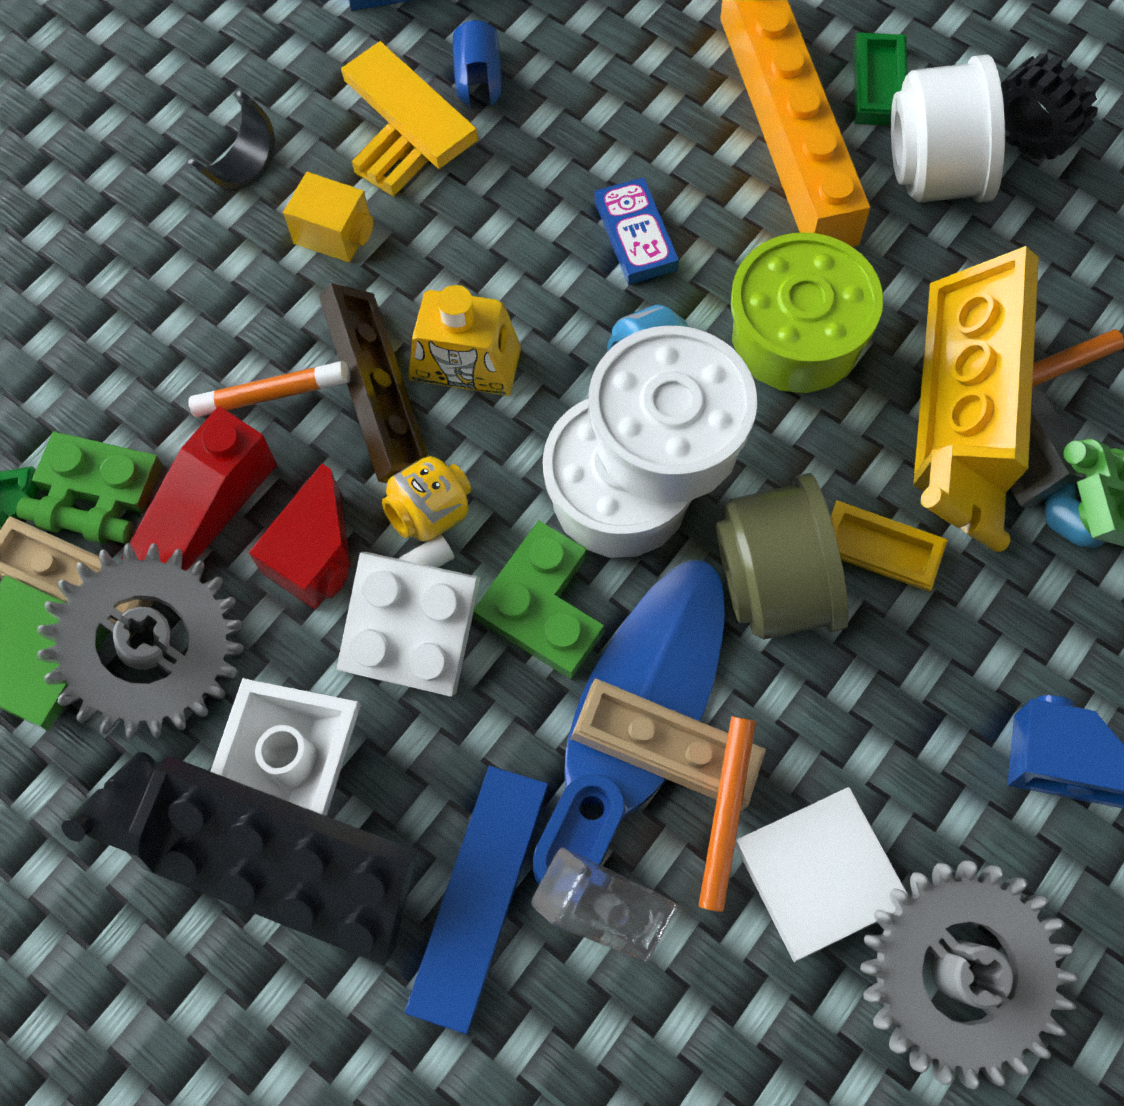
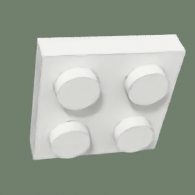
[336,552,481,697]

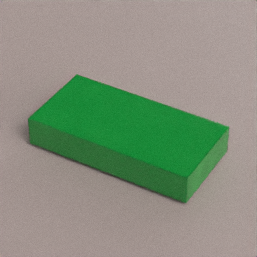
[854,33,908,126]

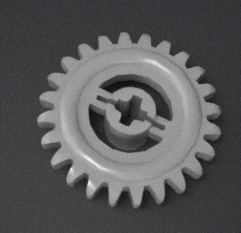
[37,543,244,740]
[860,861,1079,1090]

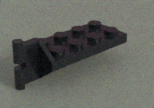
[62,752,417,966]

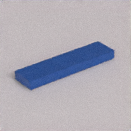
[404,765,548,1035]

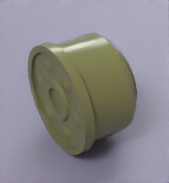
[716,473,849,640]

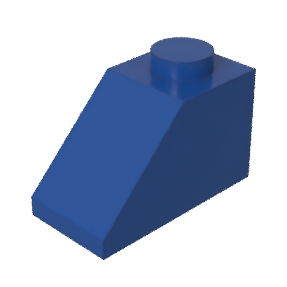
[1007,695,1124,809]

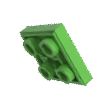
[0,575,109,731]

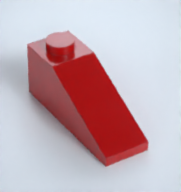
[121,406,277,571]

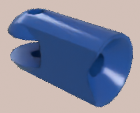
[452,20,502,108]

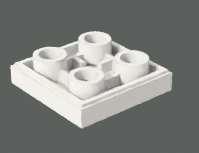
[735,787,906,962]

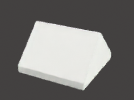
[210,678,361,816]

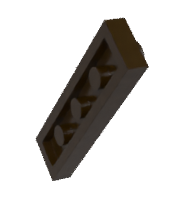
[319,283,429,483]

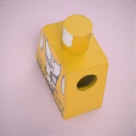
[409,285,521,396]

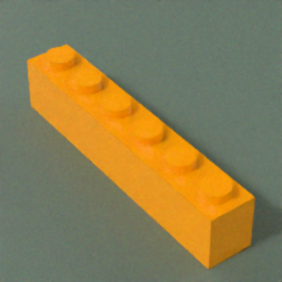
[720,0,870,247]

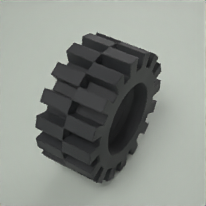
[1001,54,1098,160]

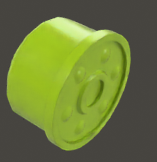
[731,233,883,393]

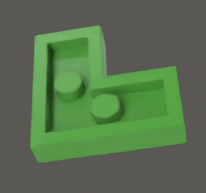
[473,520,604,680]

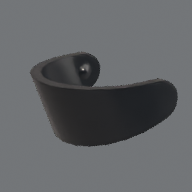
[186,90,275,189]

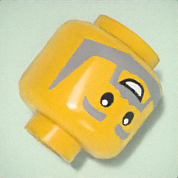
[382,456,471,542]

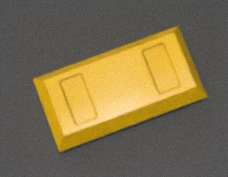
[830,500,948,592]

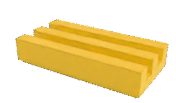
[352,123,428,197]

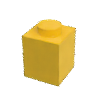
[283,172,373,263]

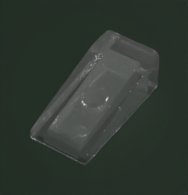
[532,848,678,963]

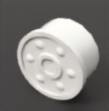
[891,55,1005,203]
[588,326,757,503]
[543,399,692,558]

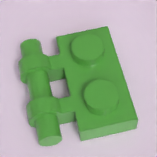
[16,431,163,544]
[1064,439,1124,547]

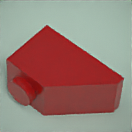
[248,463,351,610]

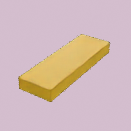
[341,41,478,169]

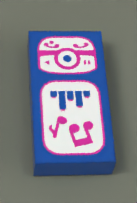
[594,177,679,285]

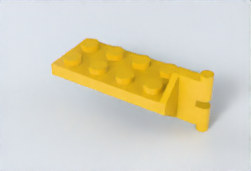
[913,246,1039,552]

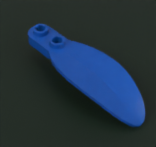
[533,560,725,899]

